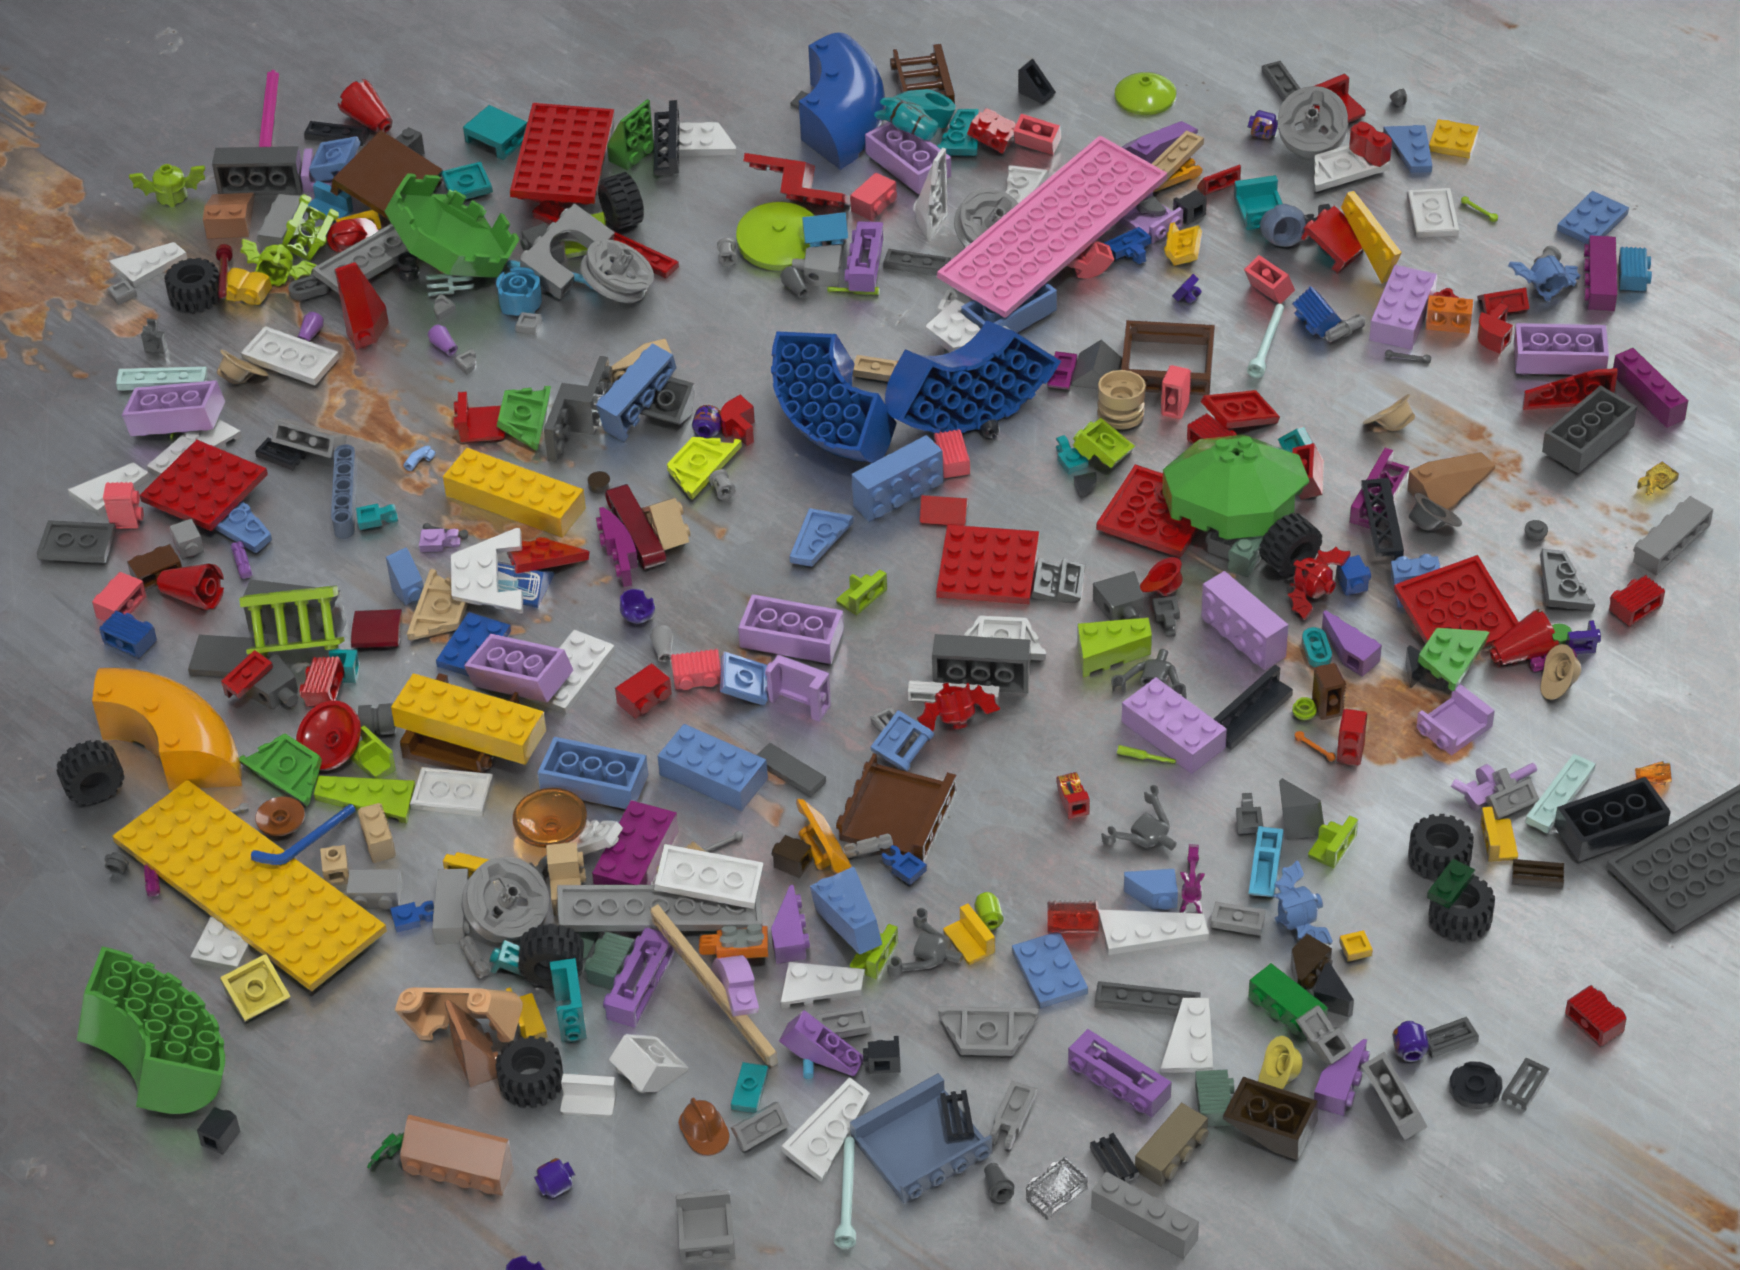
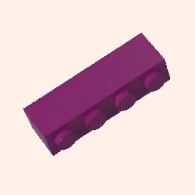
[1584,235,1617,311]
[1613,348,1689,428]

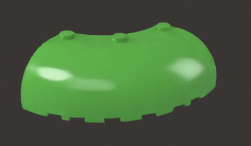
[77,946,225,1114]

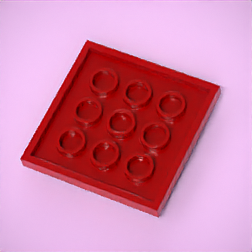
[140,439,268,531]
[1096,464,1199,558]
[936,525,1039,605]
[1393,555,1519,649]

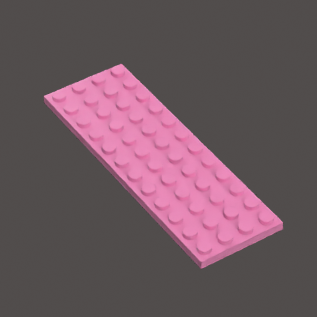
[937,136,1167,318]

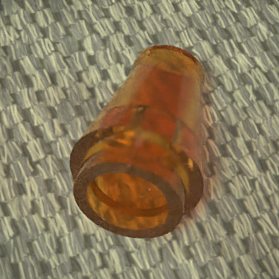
[1635,761,1672,785]

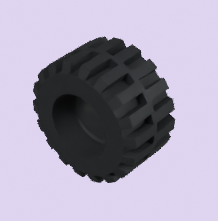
[598,172,644,230]
[164,258,221,313]
[1259,513,1323,577]
[56,740,125,805]
[1408,814,1474,881]
[1428,875,1495,942]
[518,924,584,987]
[496,1036,564,1107]

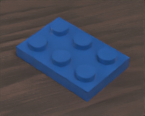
[436,612,511,676]

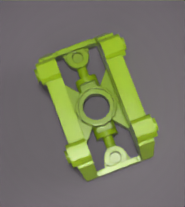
[282,194,339,261]

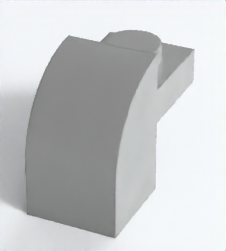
[1296,1005,1353,1064]

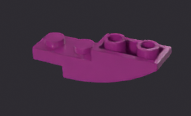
[596,507,638,587]

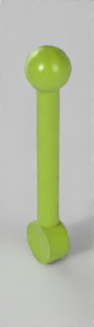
[1461,196,1498,222]

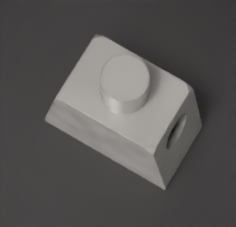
[792,245,842,287]

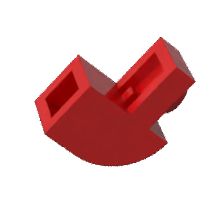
[1477,303,1513,354]
[720,394,755,446]

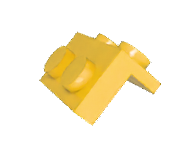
[1164,222,1202,266]

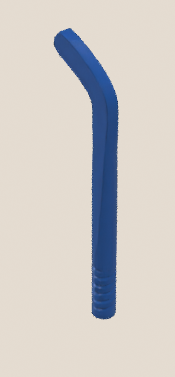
[251,804,356,865]

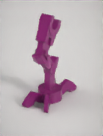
[1179,844,1205,914]

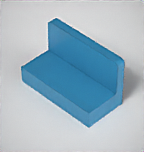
[308,181,354,223]

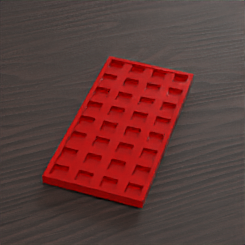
[510,103,615,205]

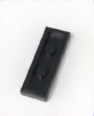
[304,121,370,146]

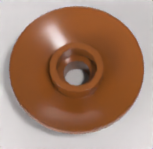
[255,797,305,836]

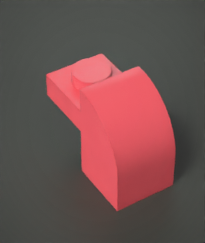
[1067,241,1114,279]

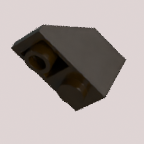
[1290,933,1333,990]

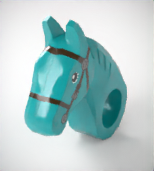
[874,89,956,141]

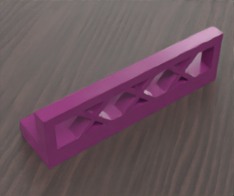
[1349,447,1410,529]

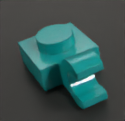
[1056,435,1089,475]
[356,503,398,530]

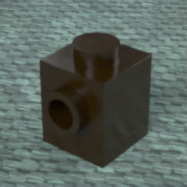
[771,835,812,879]

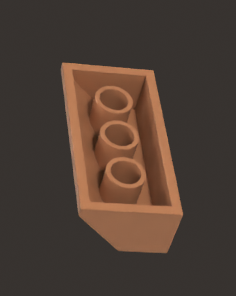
[400,1115,514,1196]

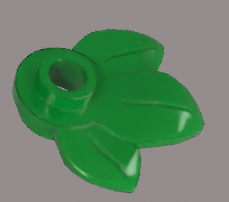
[367,1132,404,1169]

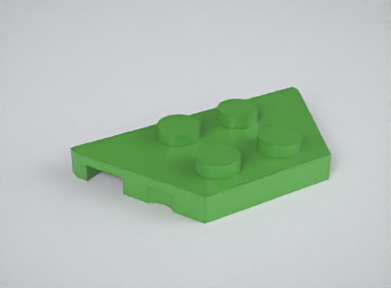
[497,386,551,450]
[1418,628,1489,691]
[239,733,322,807]

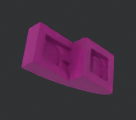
[1047,351,1078,390]

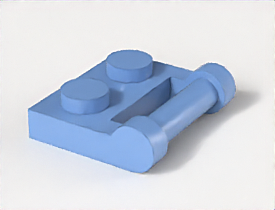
[870,710,934,772]

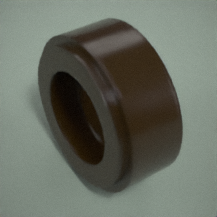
[587,471,611,493]

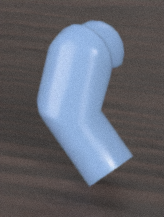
[403,446,436,471]

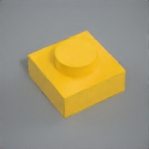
[1339,930,1373,961]

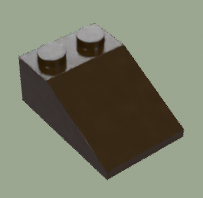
[1223,1077,1318,1160]

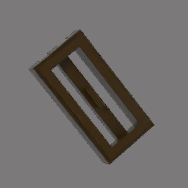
[1512,859,1564,888]

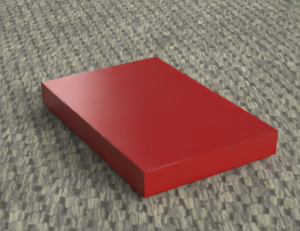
[1201,390,1280,429]

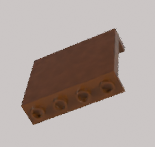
[330,130,443,224]
[400,673,522,773]
[836,753,957,862]

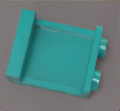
[463,105,527,160]
[1234,175,1283,230]
[550,958,587,1042]

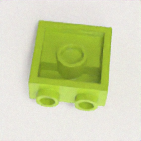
[1072,418,1135,468]

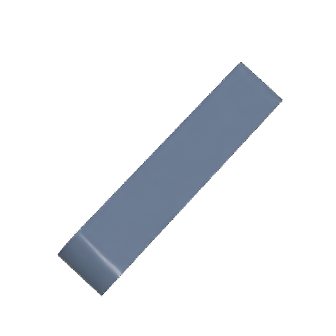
[331,444,358,539]

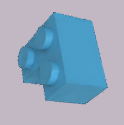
[802,212,848,247]

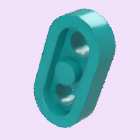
[1302,627,1332,668]

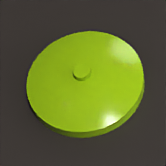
[736,202,814,271]

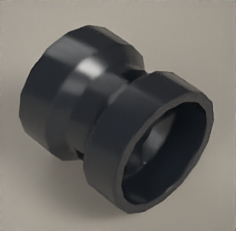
[396,252,420,282]

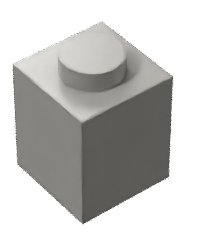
[170,519,204,560]

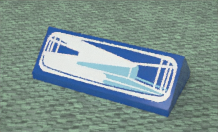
[498,561,554,608]

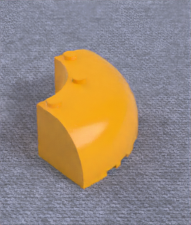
[92,668,242,790]

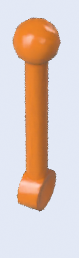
[1295,731,1336,762]

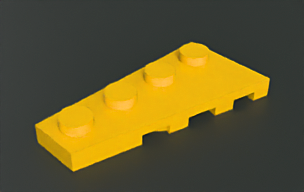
[1341,191,1402,283]

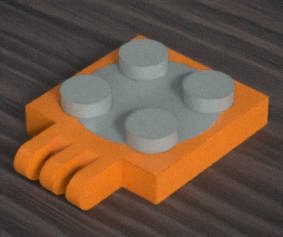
[699,924,768,958]

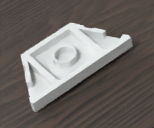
[660,122,736,156]
[1314,145,1389,192]
[964,616,1046,661]

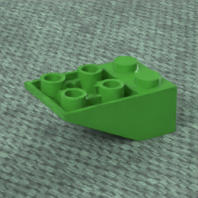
[607,99,654,171]

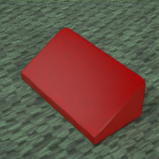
[1197,164,1241,196]

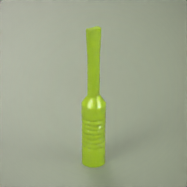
[827,287,879,296]
[1117,745,1176,764]

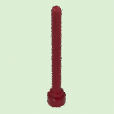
[216,244,233,299]

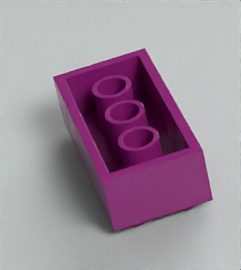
[592,800,679,885]

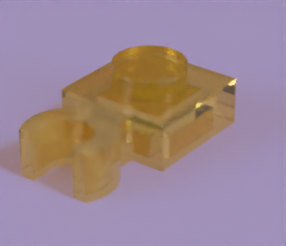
[1637,461,1679,496]

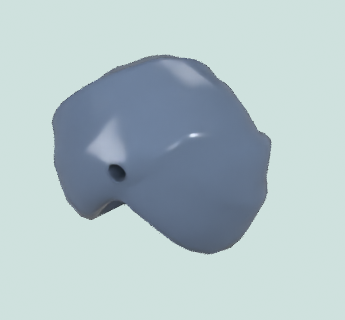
[1260,204,1306,247]

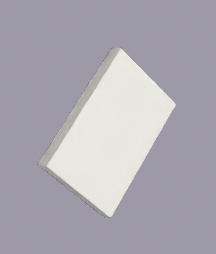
[1407,188,1459,238]
[410,767,494,817]

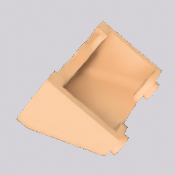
[395,987,523,1042]

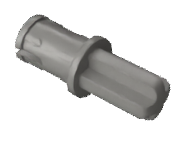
[1325,314,1365,342]

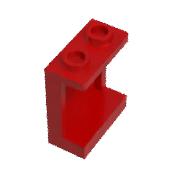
[1301,205,1364,274]

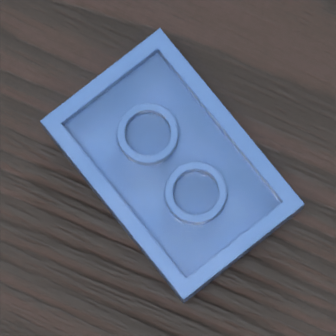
[1557,190,1629,244]
[1012,931,1088,1009]

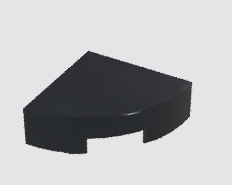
[1074,472,1097,497]

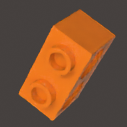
[1425,295,1473,334]

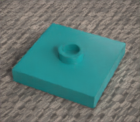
[441,162,493,199]

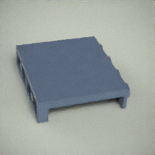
[850,1073,992,1203]

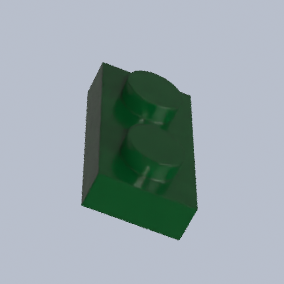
[1427,859,1475,909]

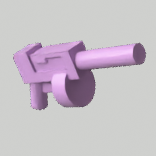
[1451,763,1537,811]

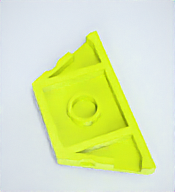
[667,437,742,500]

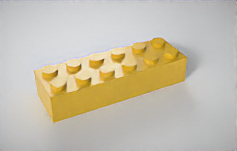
[443,448,586,538]
[391,673,546,765]

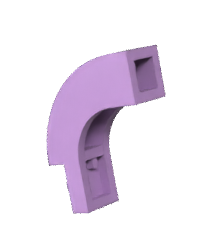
[711,955,759,1016]

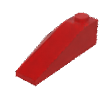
[335,262,389,350]

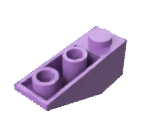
[1322,610,1382,677]
[771,885,810,964]
[779,1010,863,1076]
[1314,1039,1370,1116]

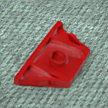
[507,537,590,574]

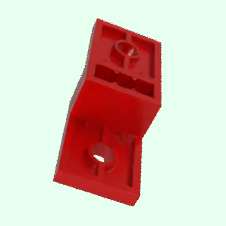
[743,153,851,208]

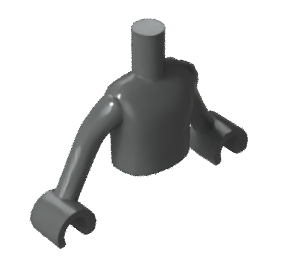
[1111,649,1187,699]
[1101,785,1177,851]
[887,908,963,977]

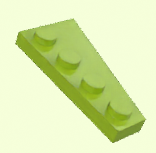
[314,776,415,824]

